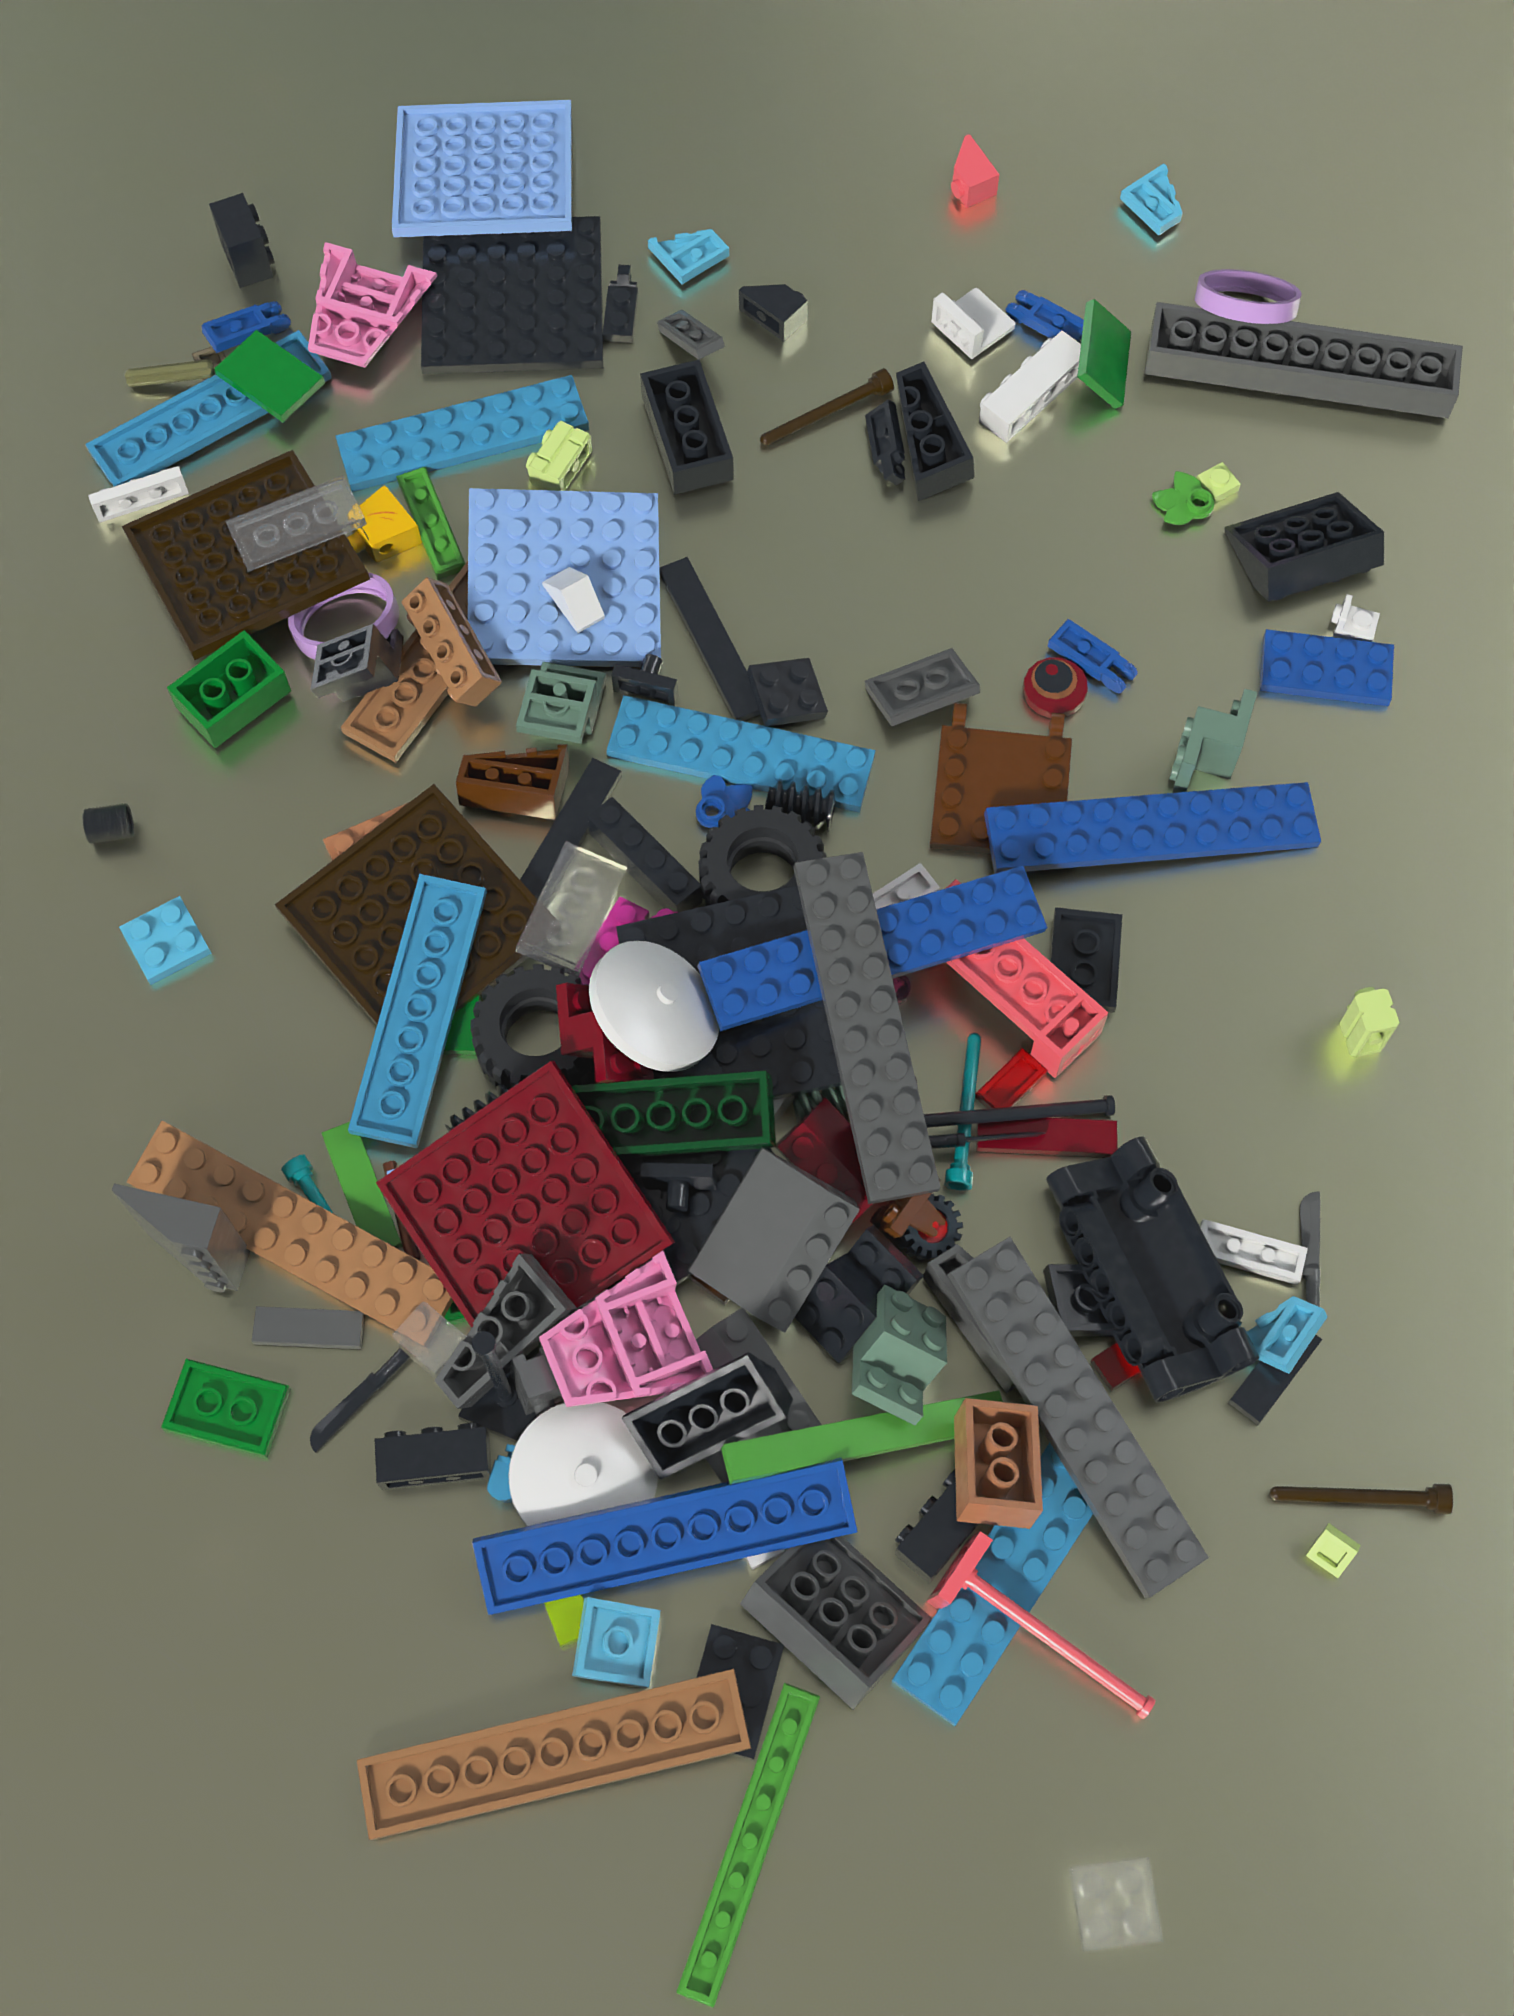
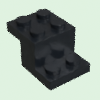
[310,624,404,702]
[795,1225,924,1363]

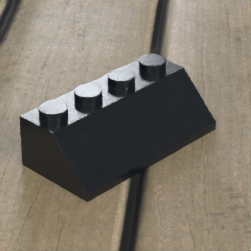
[622,1352,793,1480]

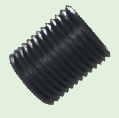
[82,803,134,844]

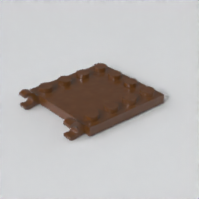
[930,703,1072,854]

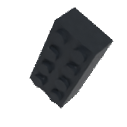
[640,359,734,495]

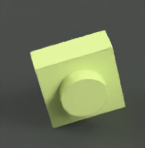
[1197,462,1241,504]
[1306,1523,1361,1578]

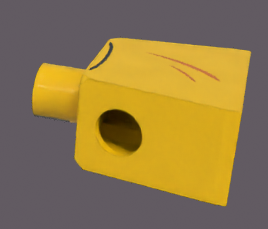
[347,485,422,562]

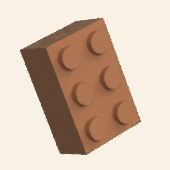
[954,1398,1043,1529]

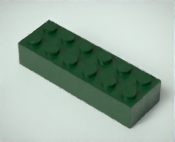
[571,1071,776,1159]

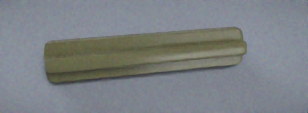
[125,359,215,387]

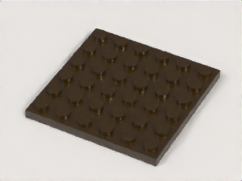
[122,450,370,660]
[275,784,562,1026]

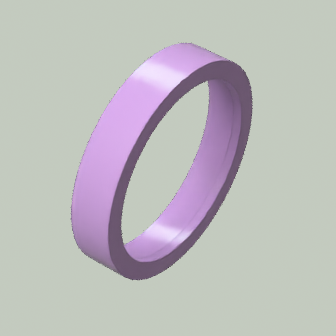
[1195,269,1302,324]
[288,572,399,659]

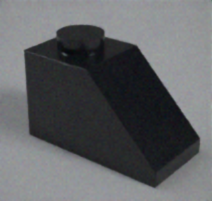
[739,284,808,342]

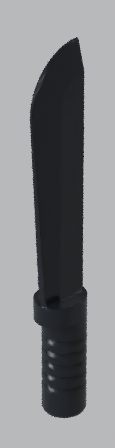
[929,1131,1046,1149]
[310,1348,410,1453]

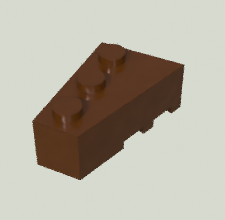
[456,744,569,820]

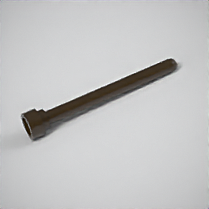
[760,368,894,446]
[1270,1484,1453,1514]

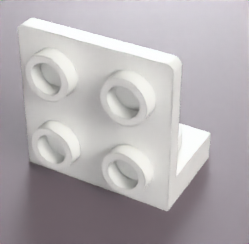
[931,288,1016,359]

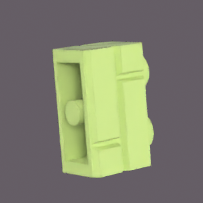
[526,421,592,491]
[1339,987,1400,1057]

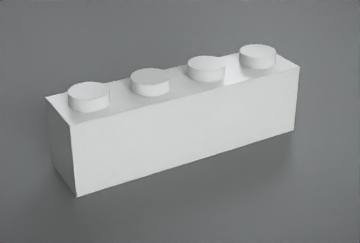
[979,331,1081,443]

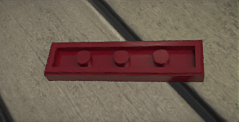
[976,1118,1118,1157]

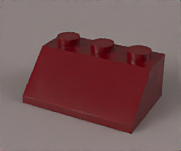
[775,1098,872,1224]

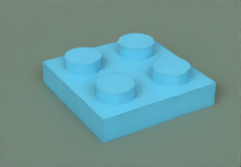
[119,896,212,985]
[572,1597,661,1689]

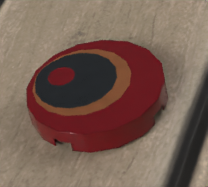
[1023,657,1088,718]

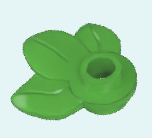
[1152,471,1214,525]

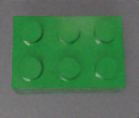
[167,630,291,748]

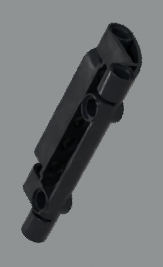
[1046,1136,1260,1403]

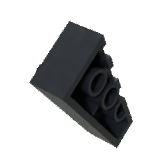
[896,361,975,501]

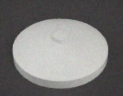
[589,941,719,1072]
[508,1402,658,1526]

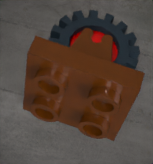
[870,1178,963,1260]

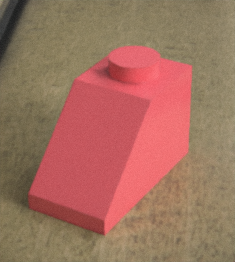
[951,134,1000,208]

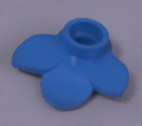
[696,775,753,828]

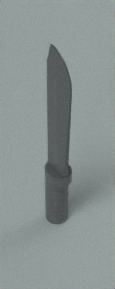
[1300,1191,1321,1307]

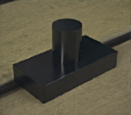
[611,654,678,706]
[640,1163,718,1213]

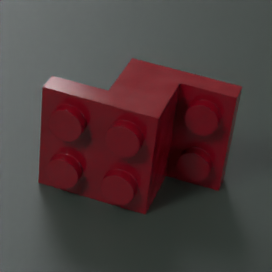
[556,982,654,1083]

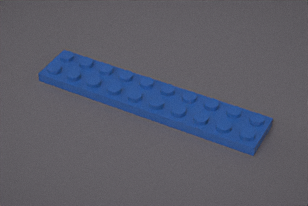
[984,782,1321,874]
[698,865,1048,1031]
[472,1457,858,1615]

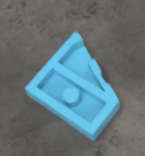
[1120,163,1183,236]
[648,229,730,284]
[1247,1296,1328,1374]

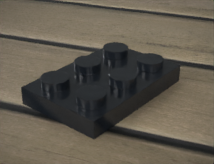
[1050,907,1123,1012]
[696,1624,784,1760]

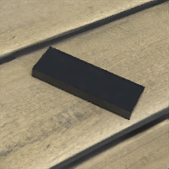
[1228,1335,1323,1425]

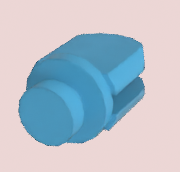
[487,1444,515,1503]

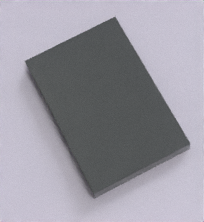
[865,648,980,726]

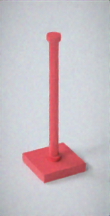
[926,1531,1156,1719]

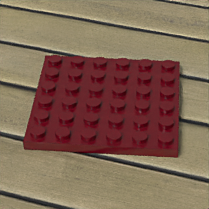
[376,1061,675,1328]

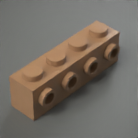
[401,577,502,707]

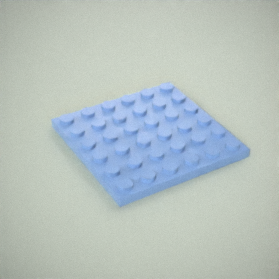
[392,100,572,237]
[467,488,661,667]

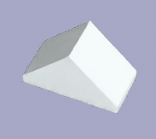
[542,567,605,633]

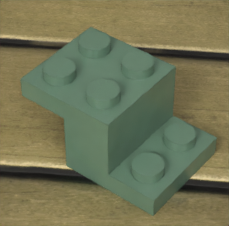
[516,662,606,744]
[1169,689,1257,793]
[852,1285,947,1425]

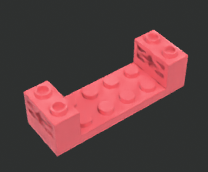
[945,879,1109,1078]

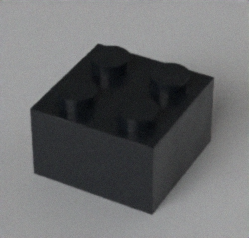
[209,193,275,288]

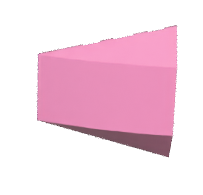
[308,242,437,367]
[539,1250,713,1407]

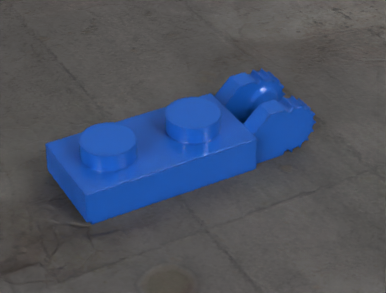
[1005,290,1084,344]
[202,301,291,353]
[1048,619,1138,694]

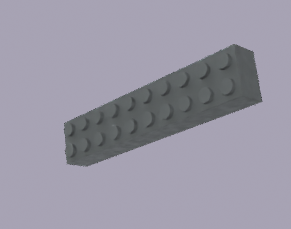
[1144,302,1463,418]

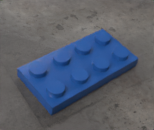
[1260,629,1394,706]

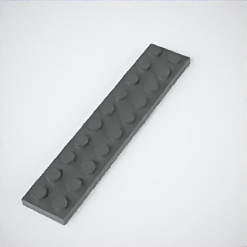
[793,852,941,1204]
[947,1237,1209,1598]

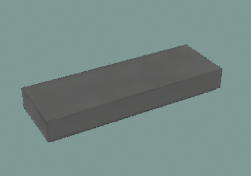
[657,310,725,360]
[252,1306,365,1349]

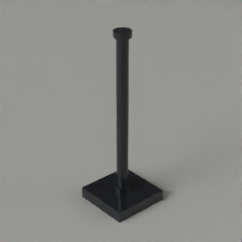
[915,1076,1115,1128]
[458,1331,538,1443]

